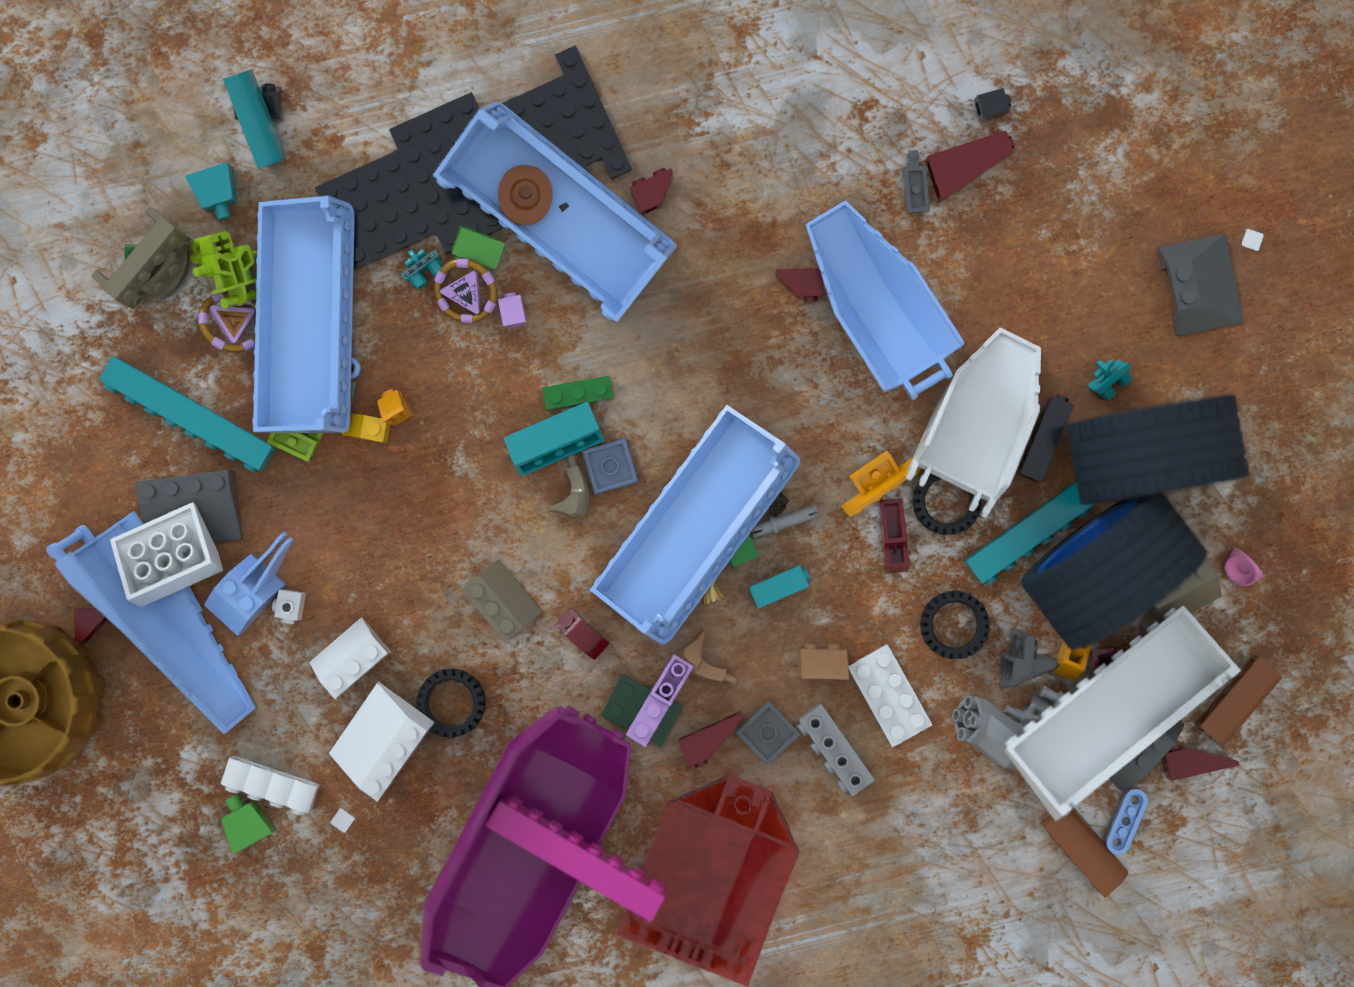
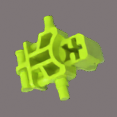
[189,231,257,309]

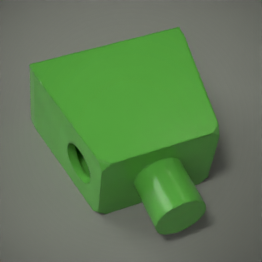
[221,794,277,854]

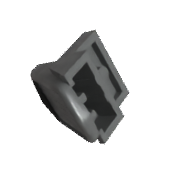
[999,629,1058,688]

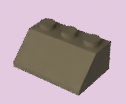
[1150,557,1222,624]
[461,559,543,643]

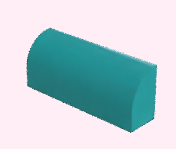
[223,69,286,169]
[504,401,605,477]

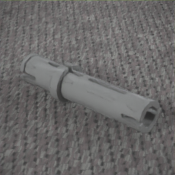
[751,504,819,539]

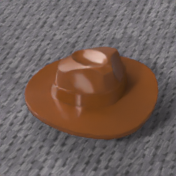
[498,165,552,225]

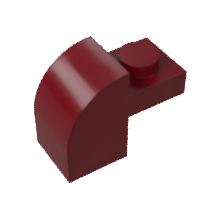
[556,608,610,660]

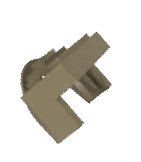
[91,206,191,309]

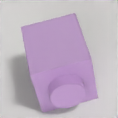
[498,292,527,329]

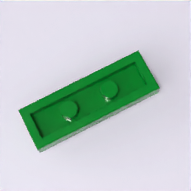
[542,376,614,410]

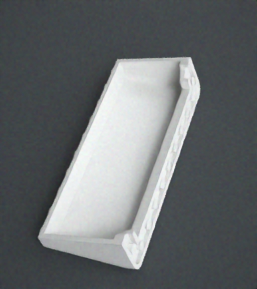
[1004,606,1241,821]

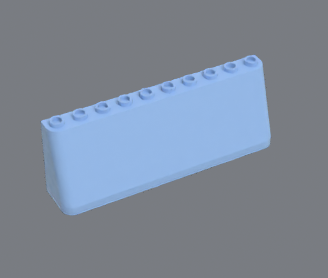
[252,196,354,433]
[590,405,800,644]

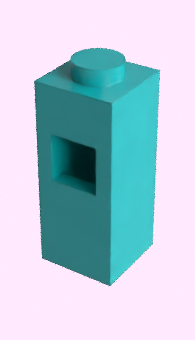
[749,565,811,609]

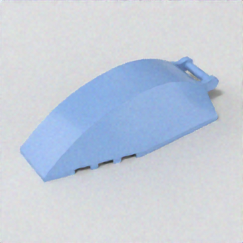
[806,201,964,400]

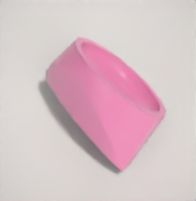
[1224,547,1263,586]

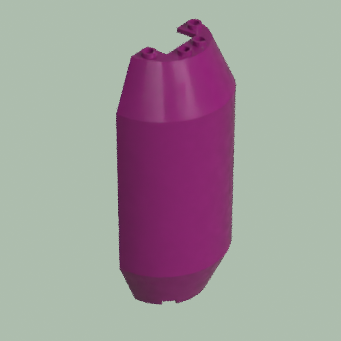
[420,705,632,987]

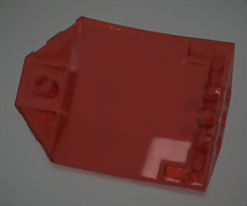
[617,774,800,987]

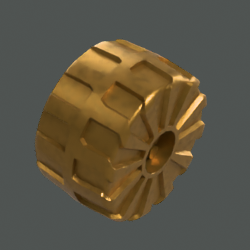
[0,619,105,787]

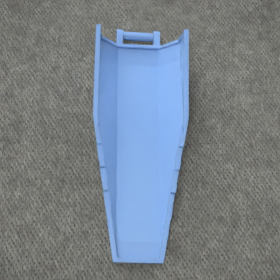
[46,511,256,734]

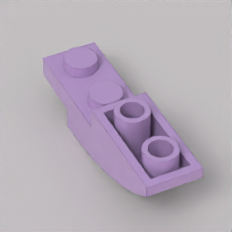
[625,655,694,747]

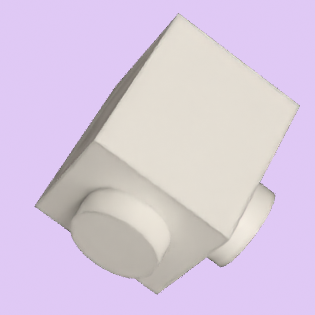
[272,589,306,624]

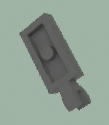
[902,150,930,214]

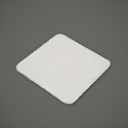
[1241,229,1264,251]
[330,808,355,833]

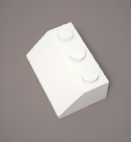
[309,617,392,699]

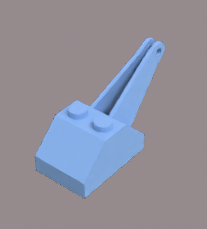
[204,531,294,636]

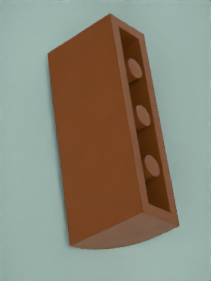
[1194,655,1282,748]
[1040,807,1128,898]

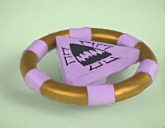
[433,258,498,323]

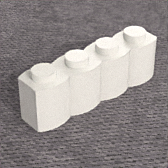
[221,756,320,815]

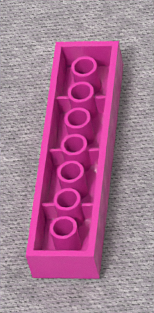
[486,795,668,922]

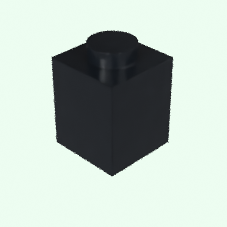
[974,88,1011,122]

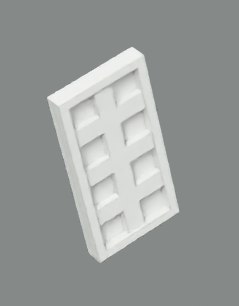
[848,644,932,747]

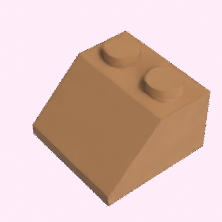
[799,644,849,679]

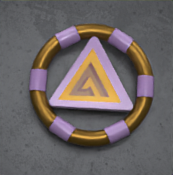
[198,291,256,353]

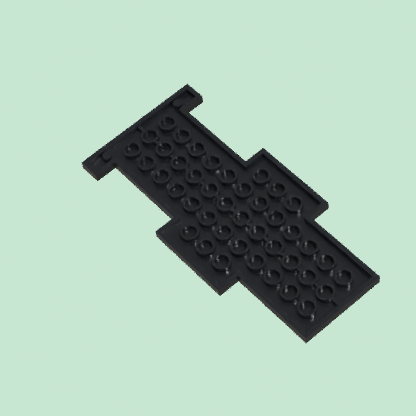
[315,45,632,271]

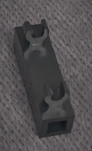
[1016,395,1074,483]

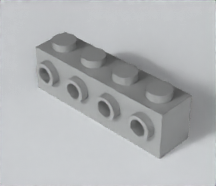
[797,702,875,796]

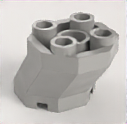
[952,695,1025,769]

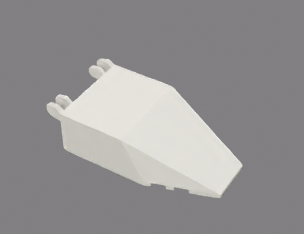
[906,328,1041,518]

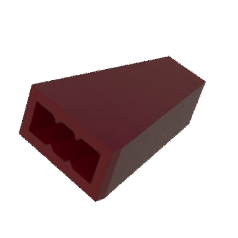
[925,131,1015,203]

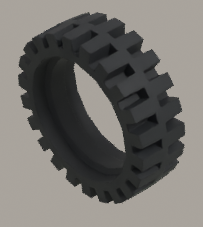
[912,473,982,535]
[920,591,990,659]
[416,669,486,738]

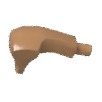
[676,630,737,685]

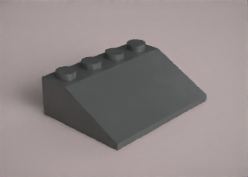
[136,470,243,542]

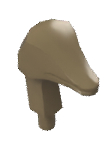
[548,454,590,518]

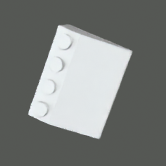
[110,502,224,608]
[329,682,435,802]

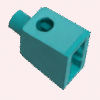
[185,162,238,221]

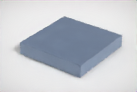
[582,438,639,495]

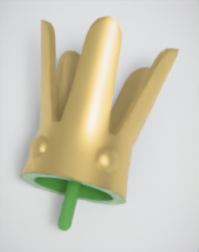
[702,580,726,606]

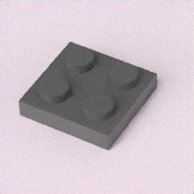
[736,700,800,766]

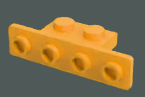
[841,451,921,517]

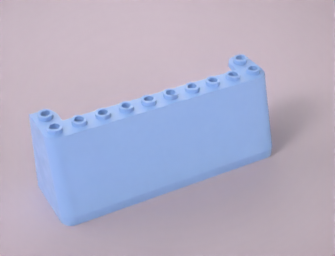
[433,101,677,322]

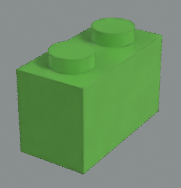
[451,225,505,270]

